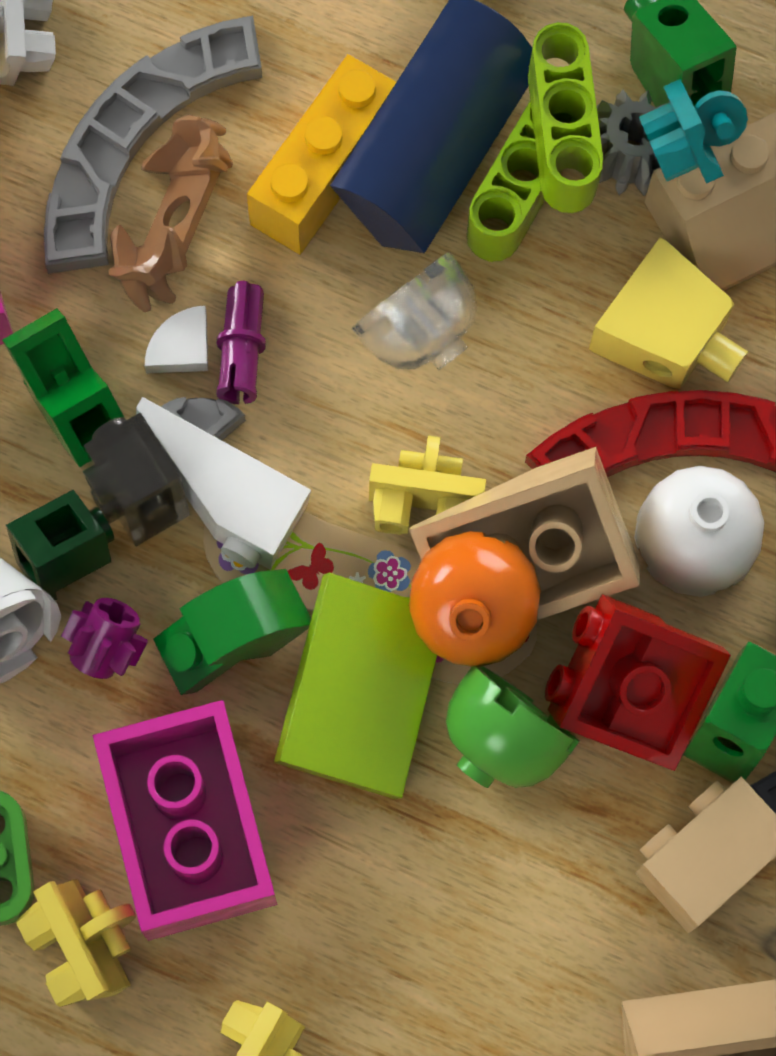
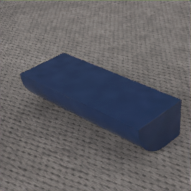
[330,0,532,253]

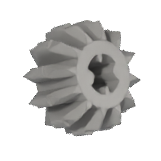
[597,90,670,196]

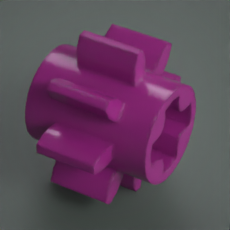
[61,598,148,679]

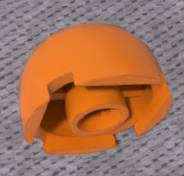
[409,531,541,667]

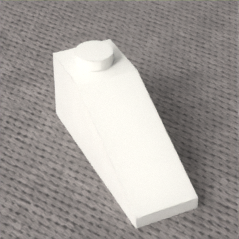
[136,397,311,570]

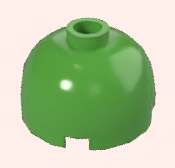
[446,666,580,788]

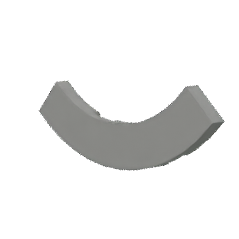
[44,15,262,274]

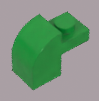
[2,308,134,468]
[153,569,311,695]

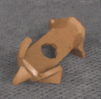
[109,114,233,312]

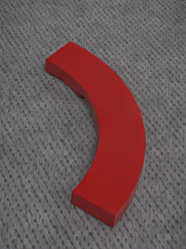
[525,390,776,478]

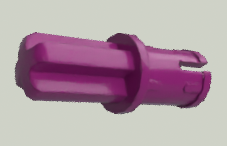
[216,281,266,404]

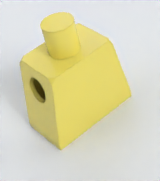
[589,237,749,389]

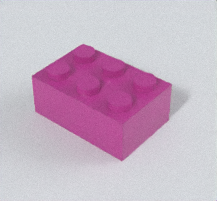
[92,700,278,941]

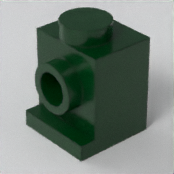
[6,489,114,600]

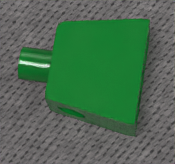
[624,0,737,107]
[683,641,776,783]

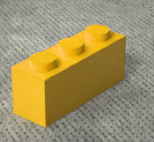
[247,54,396,255]

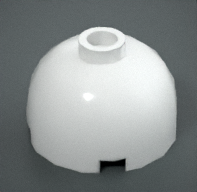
[634,466,764,597]

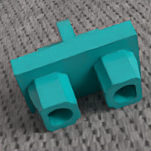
[639,79,748,184]

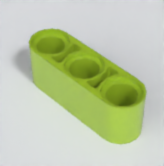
[528,22,603,213]
[466,101,577,262]

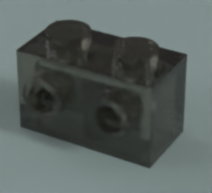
[82,412,190,546]

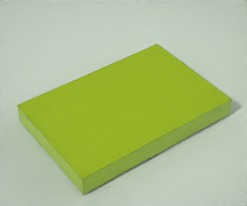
[274,572,437,799]

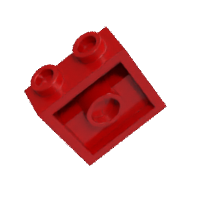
[545,594,731,771]

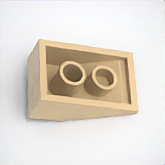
[409,447,640,620]

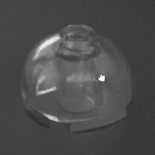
[351,251,477,370]

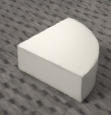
[144,306,208,374]

